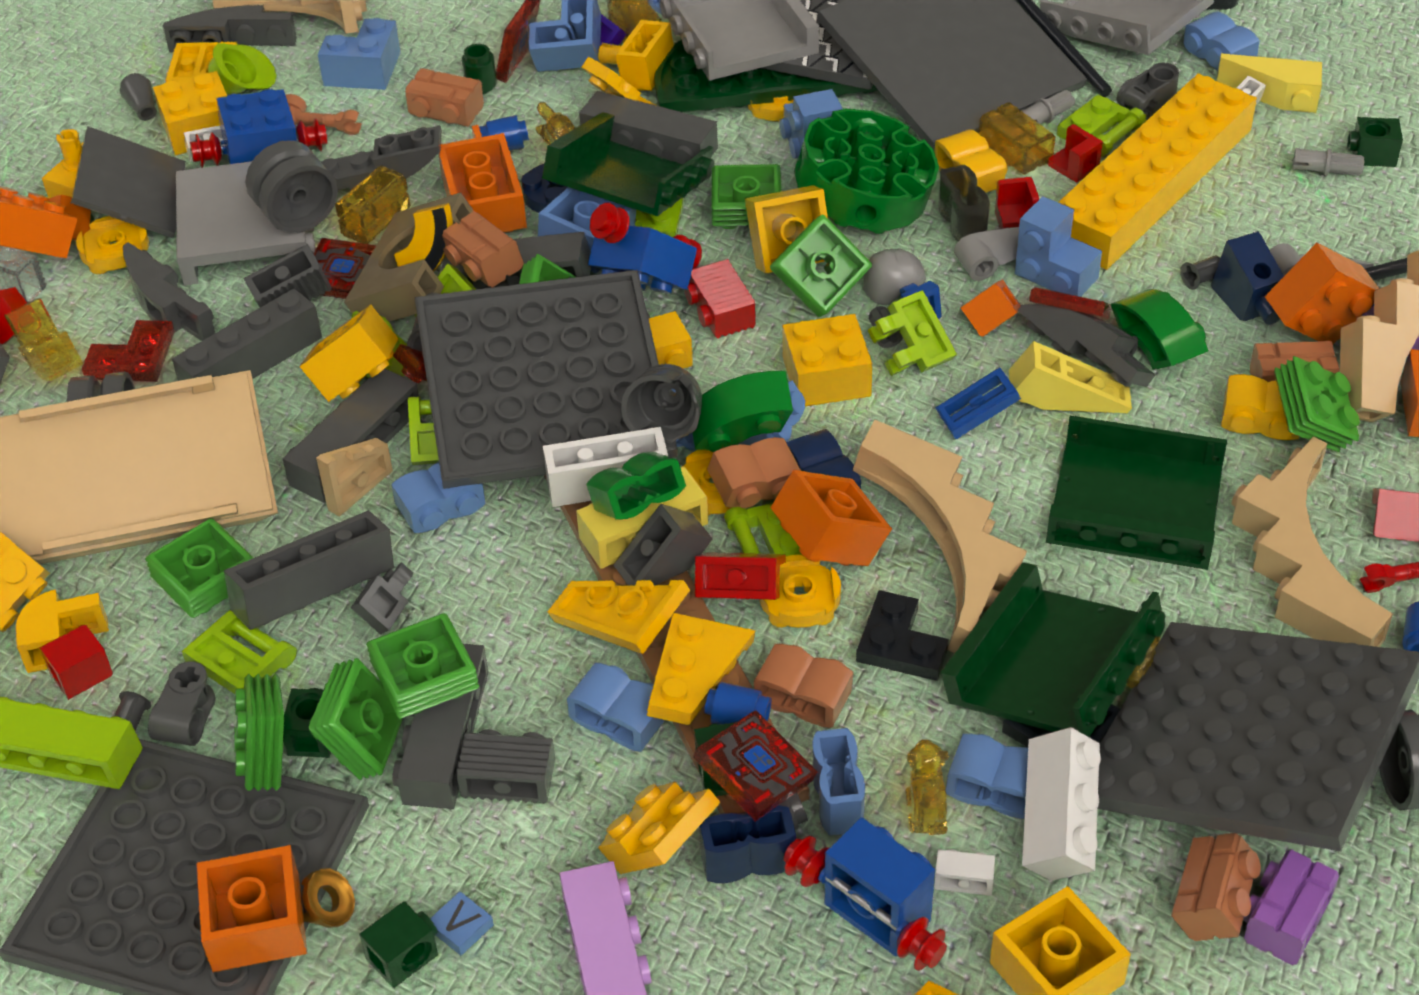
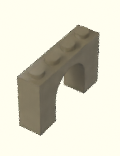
[344,192,474,322]

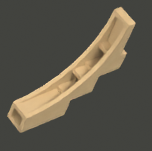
[212,0,369,34]
[1340,250,1419,422]
[853,419,1027,653]
[1231,436,1393,647]

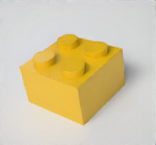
[153,71,227,155]
[745,185,828,274]
[299,304,399,402]
[782,314,873,407]
[990,886,1131,995]

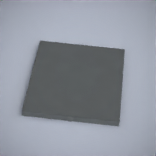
[71,126,186,238]

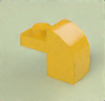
[16,589,109,673]

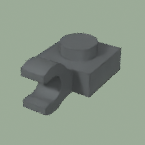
[351,562,413,635]

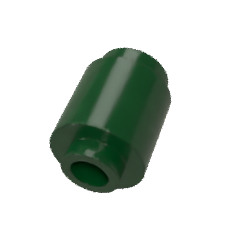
[461,44,497,94]

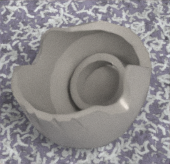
[863,249,926,305]

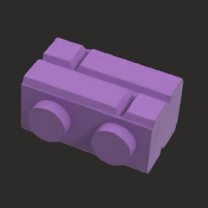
[1243,849,1340,965]

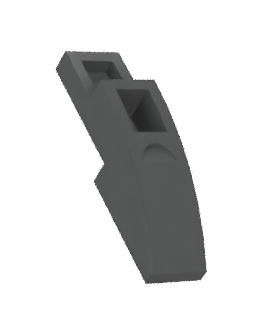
[163,5,297,52]
[321,125,442,198]
[123,242,215,341]
[1018,304,1155,387]

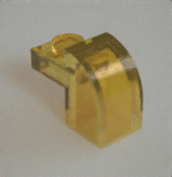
[4,298,83,381]

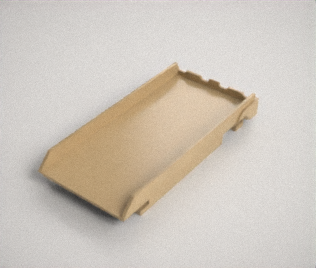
[0,370,278,564]

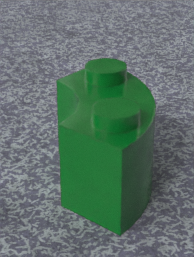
[1110,289,1209,370]
[692,371,793,452]

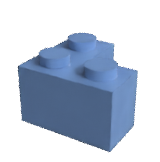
[529,0,601,72]
[318,18,401,90]
[779,89,843,159]
[1015,196,1102,301]

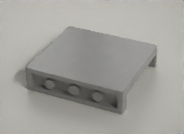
[660,0,819,80]
[1039,0,1214,55]
[176,161,316,285]

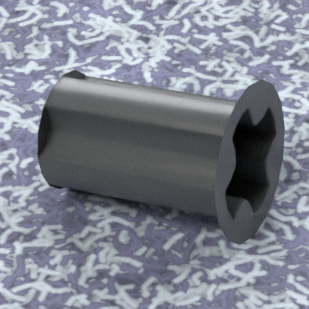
[1180,255,1220,290]
[869,306,903,348]
[114,691,151,731]

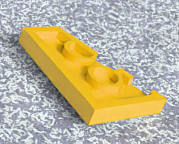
[547,580,690,654]
[647,613,756,725]

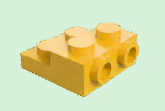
[0,531,50,632]
[598,781,720,874]

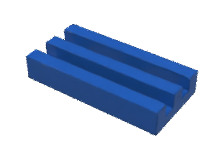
[935,367,1021,439]

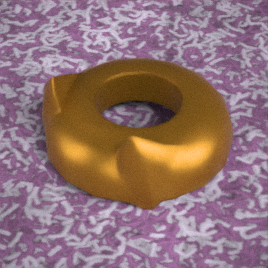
[301,868,355,928]

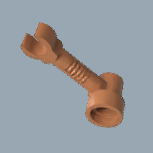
[286,94,362,135]

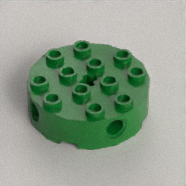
[794,109,939,234]

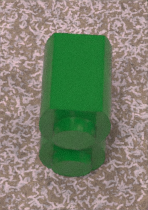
[586,452,686,520]

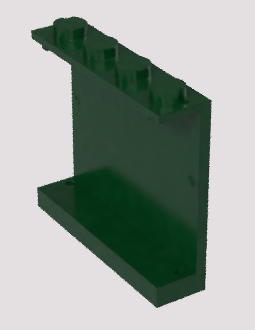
[542,112,715,216]
[1046,415,1227,570]
[941,562,1166,737]

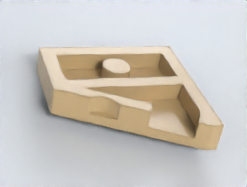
[316,438,393,517]

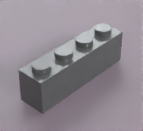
[579,91,718,164]
[440,232,591,289]
[172,288,322,381]
[283,369,419,503]
[224,510,394,630]
[392,644,489,809]

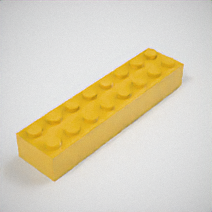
[1058,74,1257,270]

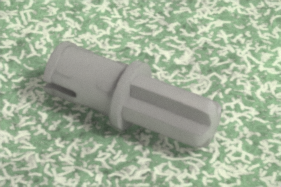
[1013,90,1075,133]
[1292,148,1364,176]

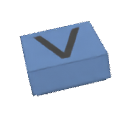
[430,891,494,956]

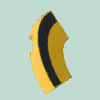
[394,203,453,272]

